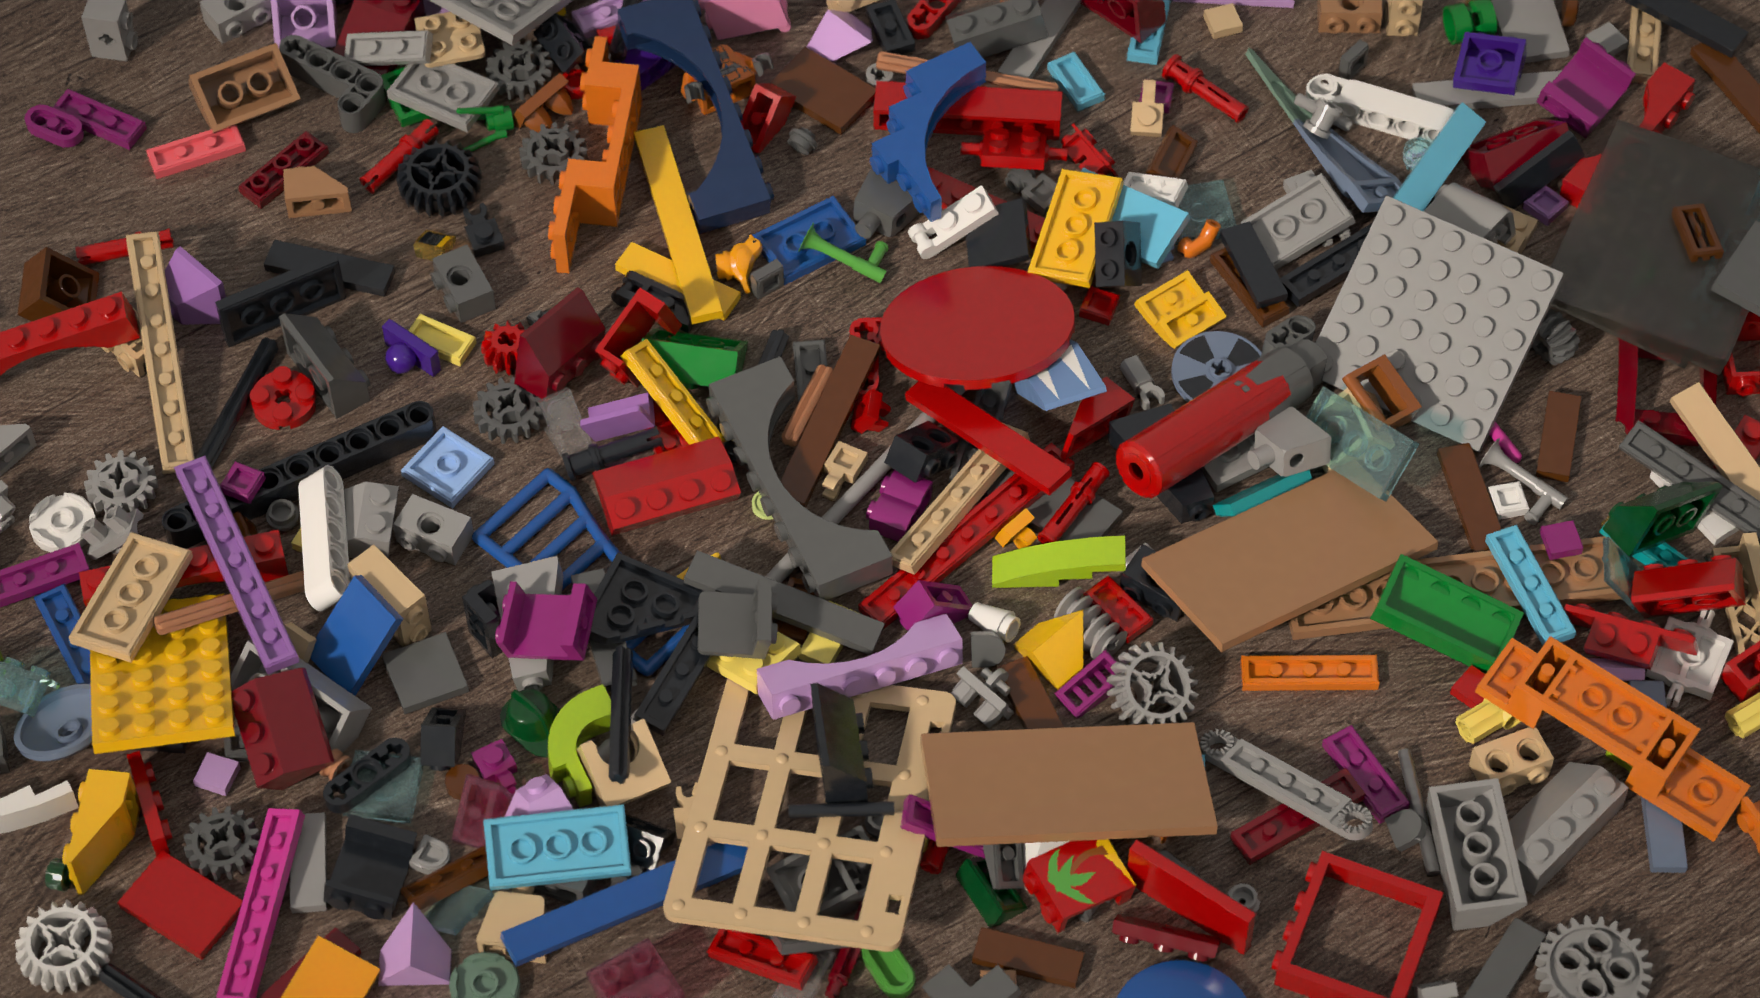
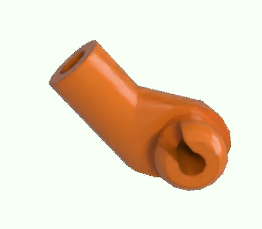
[1177,219,1221,258]

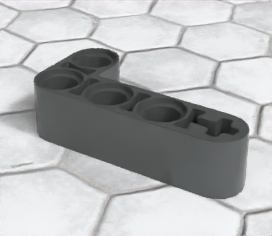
[279,35,386,133]

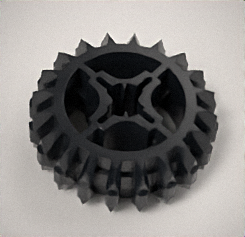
[396,139,482,218]

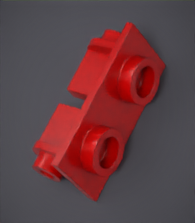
[1061,123,1118,177]

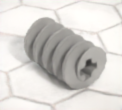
[1054,587,1127,659]

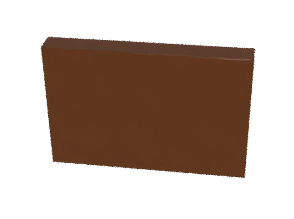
[770,47,876,135]

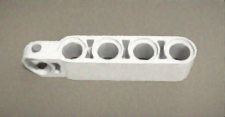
[1306,74,1454,146]

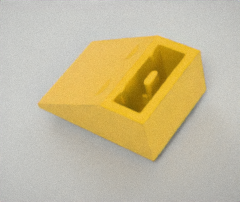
[63,769,141,895]

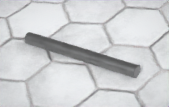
[1397,749,1441,877]

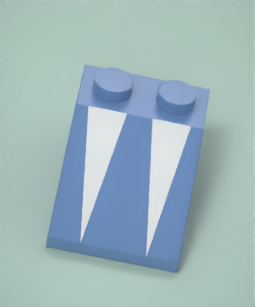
[1014,339,1107,411]

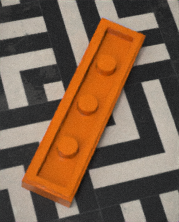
[1240,655,1379,691]

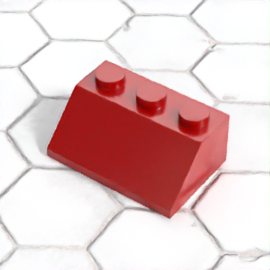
[1631,555,1746,618]

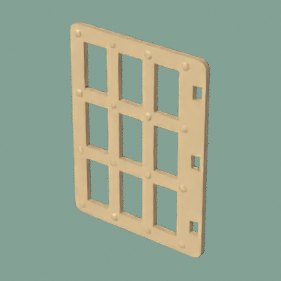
[663,678,956,952]

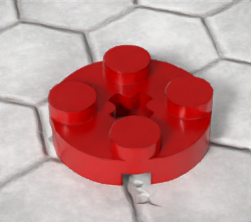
[250,366,316,430]

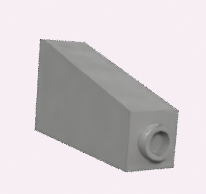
[491,556,564,691]

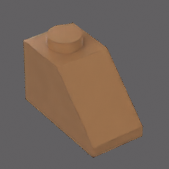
[283,166,352,218]

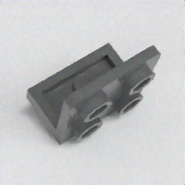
[698,579,778,659]

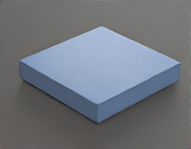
[401,426,494,509]

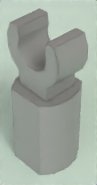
[1120,355,1165,411]

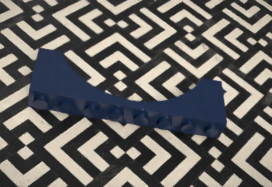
[617,0,774,234]

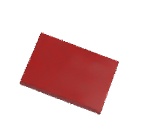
[117,850,242,960]

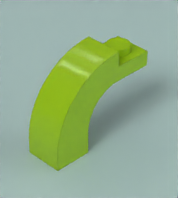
[548,684,611,808]

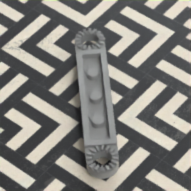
[1200,729,1373,840]

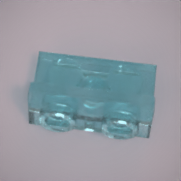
[0,656,60,717]

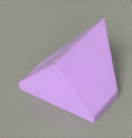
[807,10,872,63]
[378,902,452,986]

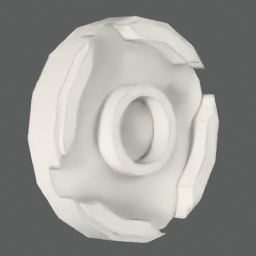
[29,493,96,553]

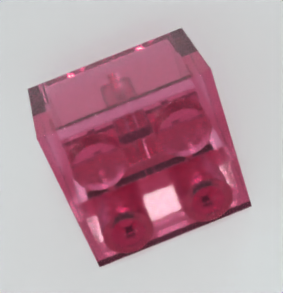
[586,938,685,998]

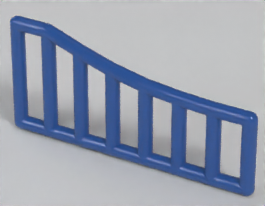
[472,468,689,676]

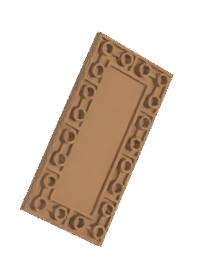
[1141,460,1439,652]
[920,722,1218,847]

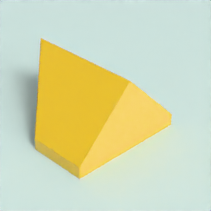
[1013,610,1083,691]

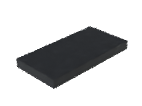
[215,252,346,347]

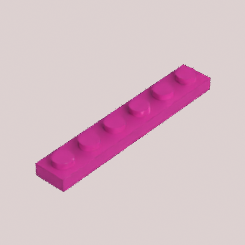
[216,808,305,998]

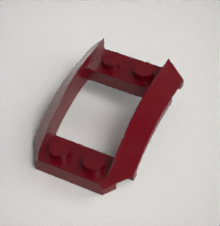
[1615,318,1717,447]

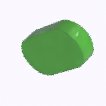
[862,947,915,998]

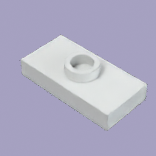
[1123,172,1188,208]

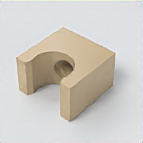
[576,719,671,807]

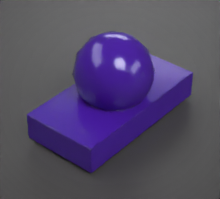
[382,319,441,377]

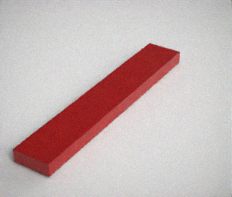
[905,381,1072,496]

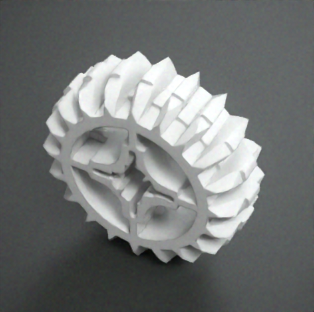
[15,899,113,995]

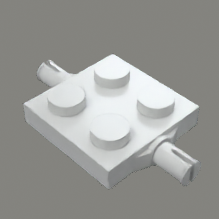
[1645,610,1734,708]

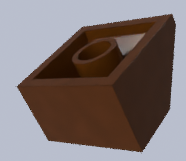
[17,247,100,322]

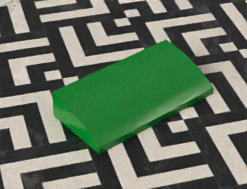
[1370,554,1524,674]

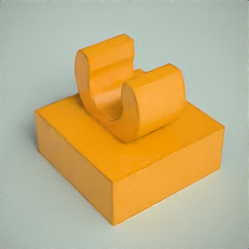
[994,508,1037,549]

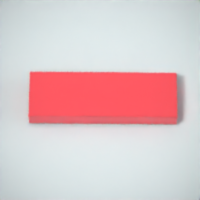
[146,125,246,179]

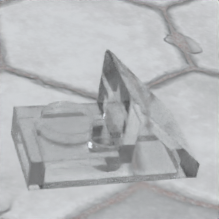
[538,388,592,460]

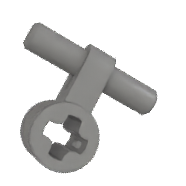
[1294,93,1353,139]

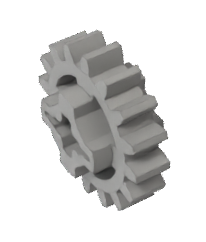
[84,450,158,513]

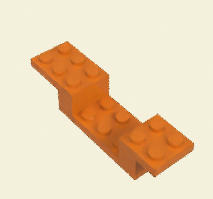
[548,36,642,274]
[1475,636,1750,842]

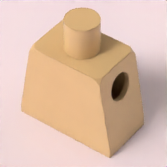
[477,886,547,963]

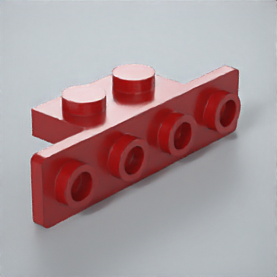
[1564,603,1699,670]

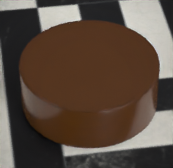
[445,764,480,800]

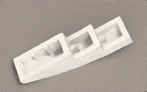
[0,781,79,834]

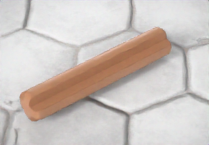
[781,364,833,447]

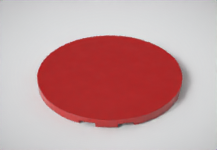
[880,266,1075,390]

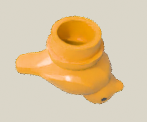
[715,235,762,294]

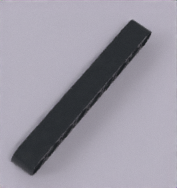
[161,401,437,549]

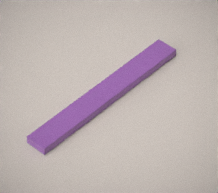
[174,456,300,675]

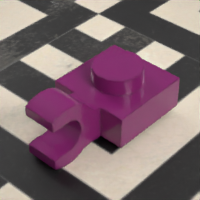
[471,739,518,800]

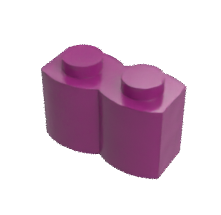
[866,470,933,542]

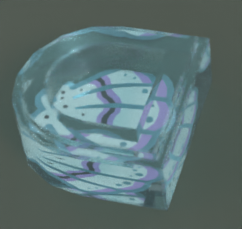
[1402,138,1431,171]

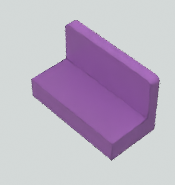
[580,392,655,442]

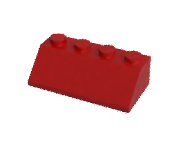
[592,436,741,536]

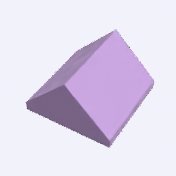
[271,0,337,48]

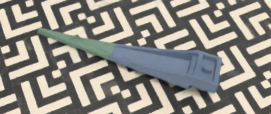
[1245,48,1402,213]

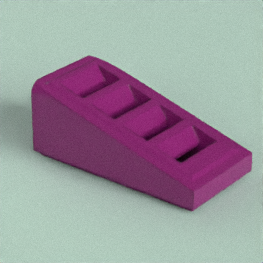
[1054,650,1117,719]

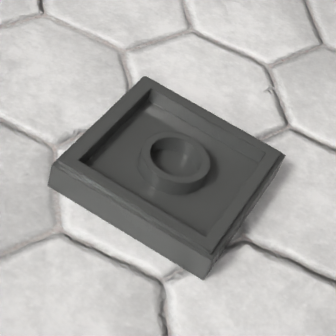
[381,632,469,714]

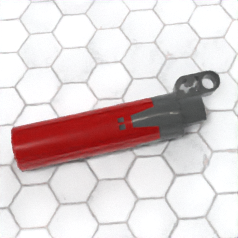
[1116,315,1327,499]

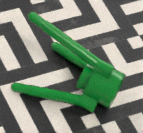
[456,105,514,152]

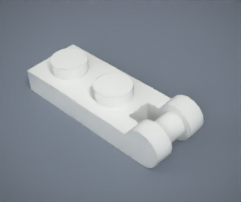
[908,185,999,259]

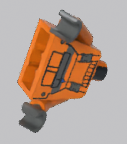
[681,44,775,115]

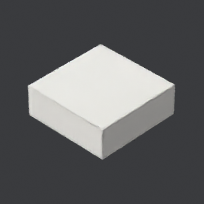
[1487,481,1529,520]

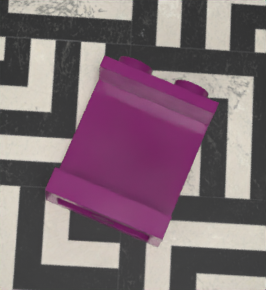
[1536,38,1636,139]
[495,581,597,661]

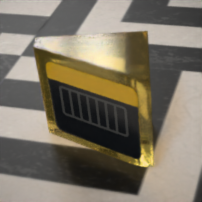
[414,230,456,261]

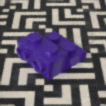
[1453,32,1527,95]

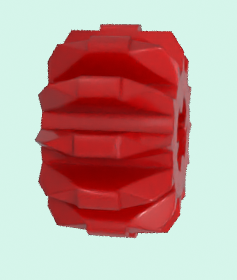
[481,320,525,377]

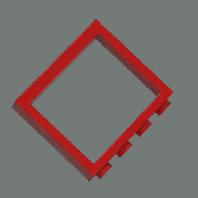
[1271,851,1444,998]

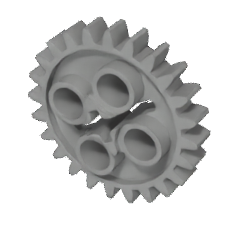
[1535,915,1653,998]

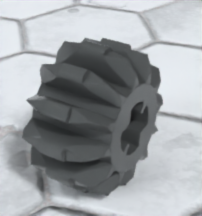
[1531,308,1580,365]

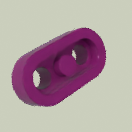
[24,105,84,148]

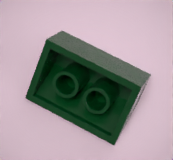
[1603,482,1723,557]

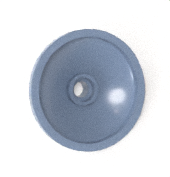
[14,684,92,762]

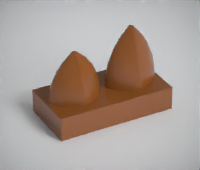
[513,73,573,133]

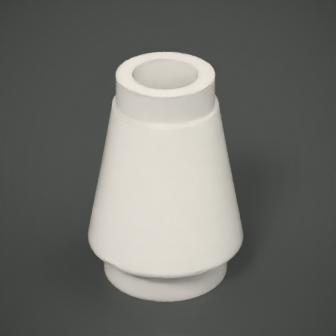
[968,602,1021,642]

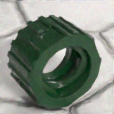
[45,858,72,892]

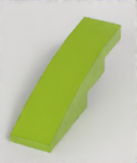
[992,535,1126,588]

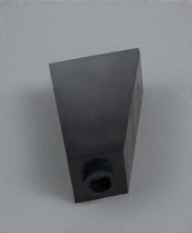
[1108,403,1214,524]

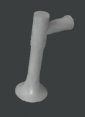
[1479,438,1568,525]

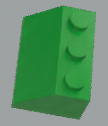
[642,328,748,389]

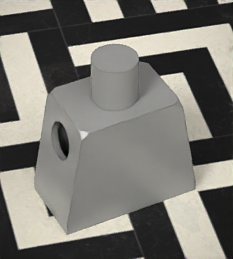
[1247,406,1331,477]

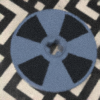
[1171,331,1262,402]

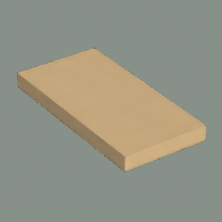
[69,532,193,663]

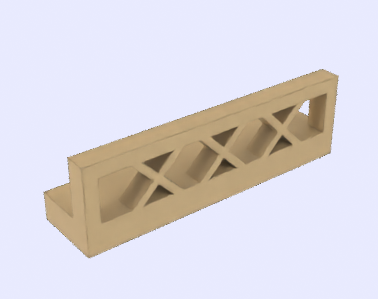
[1711,532,1760,655]

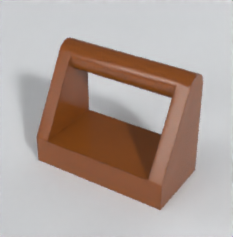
[1342,354,1422,433]

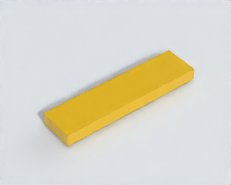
[615,242,741,321]
[621,339,726,445]

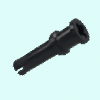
[562,426,664,482]

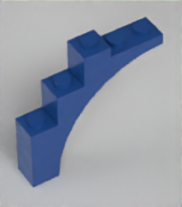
[870,42,986,222]

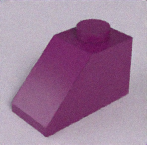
[894,580,973,631]

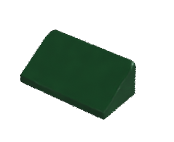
[956,856,1028,928]

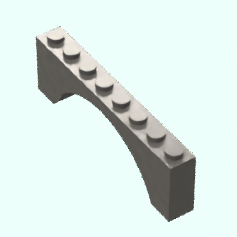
[706,356,893,601]

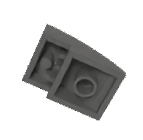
[766,825,872,918]

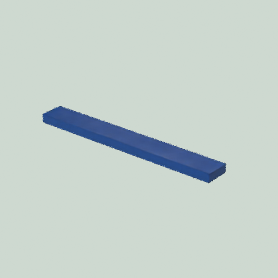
[500,843,748,967]

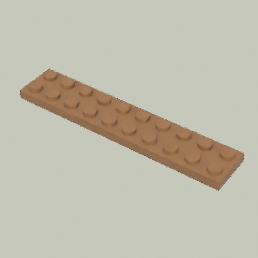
[1288,536,1625,640]

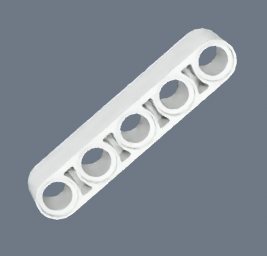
[298,465,350,611]

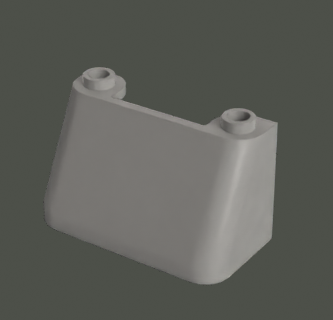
[1423,182,1516,245]

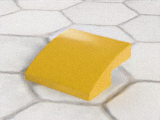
[1134,270,1227,349]

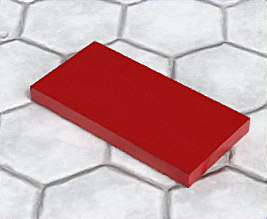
[1127,840,1256,955]

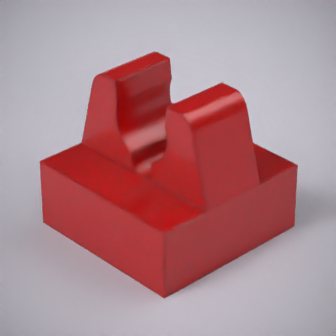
[851,388,891,434]

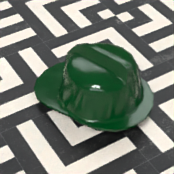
[500,689,560,758]

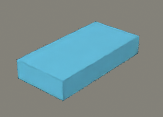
[1047,52,1105,112]

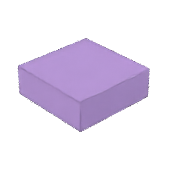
[193,752,240,796]

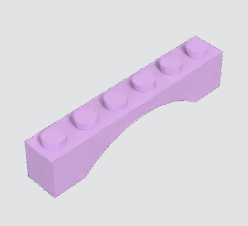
[757,614,963,720]

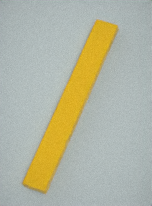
[634,125,723,325]

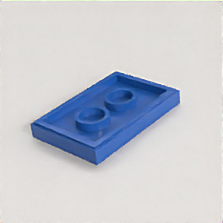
[753,196,866,285]
[310,575,404,696]

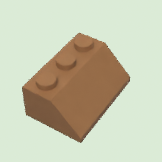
[188,43,301,134]

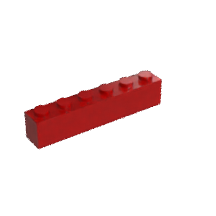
[873,81,1062,140]

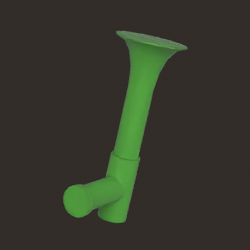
[798,222,889,283]

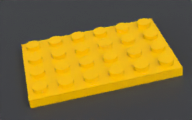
[90,594,235,754]

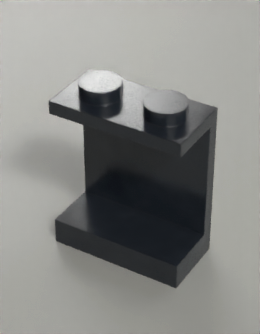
[323,814,417,920]

